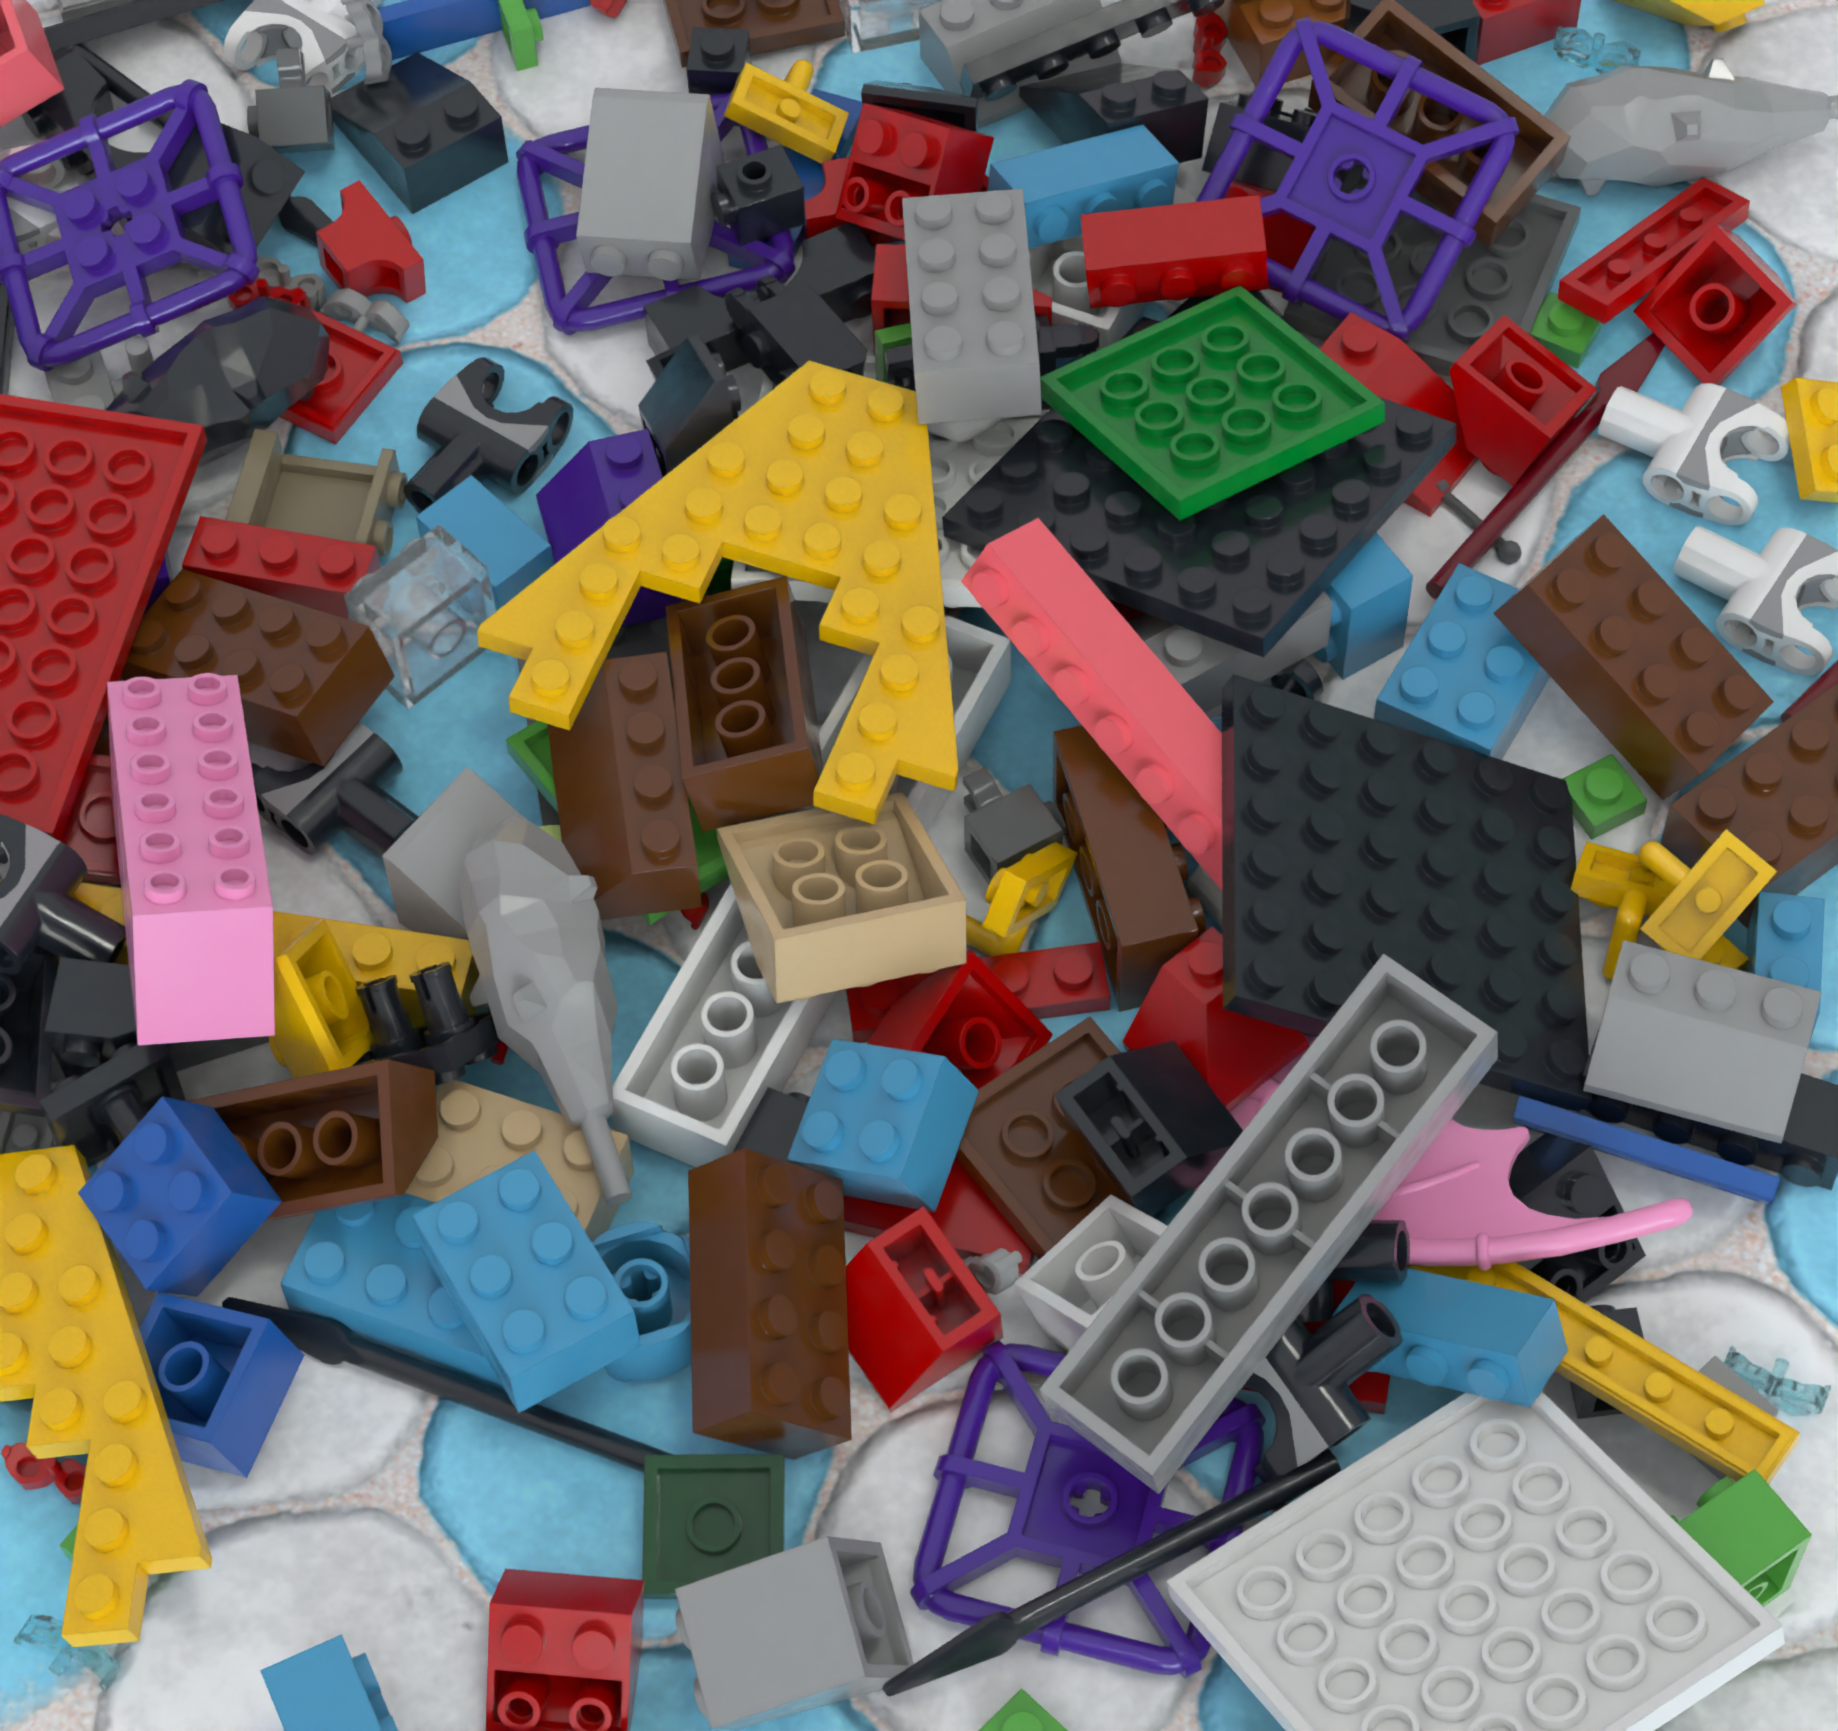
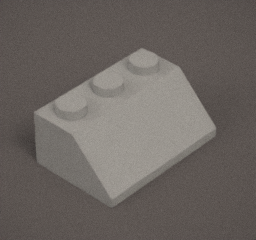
[919,0,1121,129]
[1128,591,1333,713]
[1583,940,1822,1144]

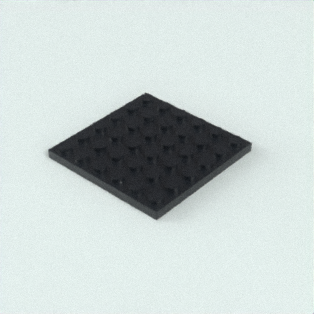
[942,316,1457,658]
[1222,674,1592,1113]

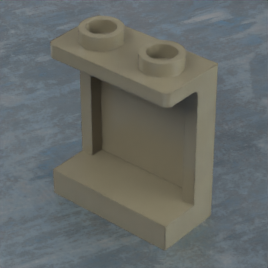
[225,429,408,560]

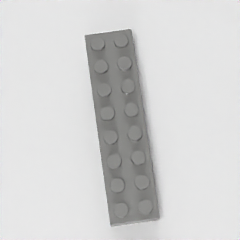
[1039,954,1498,1494]

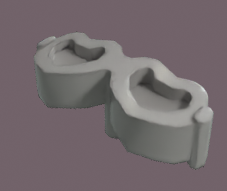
[341,0,392,85]
[255,256,326,310]
[319,288,410,344]
[963,1248,1022,1295]

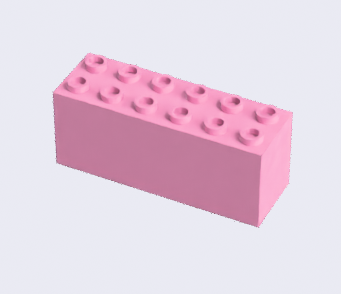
[107,673,275,1045]

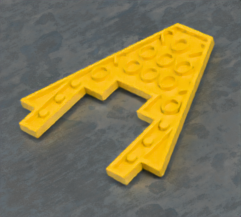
[477,361,958,825]
[0,1145,212,1647]

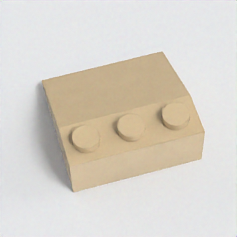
[717,791,966,1004]

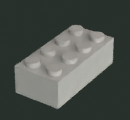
[902,189,1042,424]

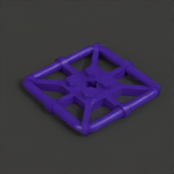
[1196,16,1520,342]
[0,79,260,372]
[516,90,796,336]
[910,1340,1266,1679]

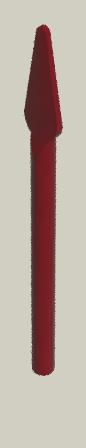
[1425,333,1665,600]

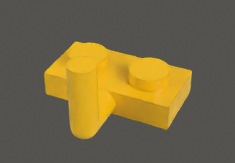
[723,60,849,164]
[1780,378,1838,503]
[1638,829,1777,960]
[966,841,1077,956]
[1571,841,1674,980]

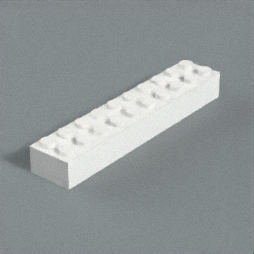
[611,614,1011,1168]

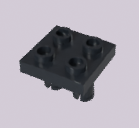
[353,962,501,1085]
[39,1041,186,1168]

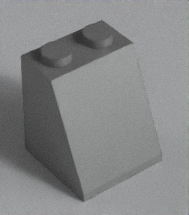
[576,88,725,281]
[382,767,526,940]
[675,1536,914,1729]

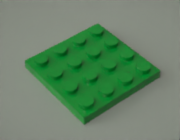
[1040,285,1385,520]

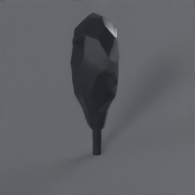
[106,296,330,468]

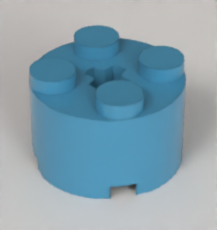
[592,1221,691,1382]

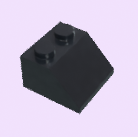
[168,123,305,255]

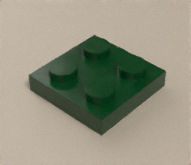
[642,1454,785,1599]

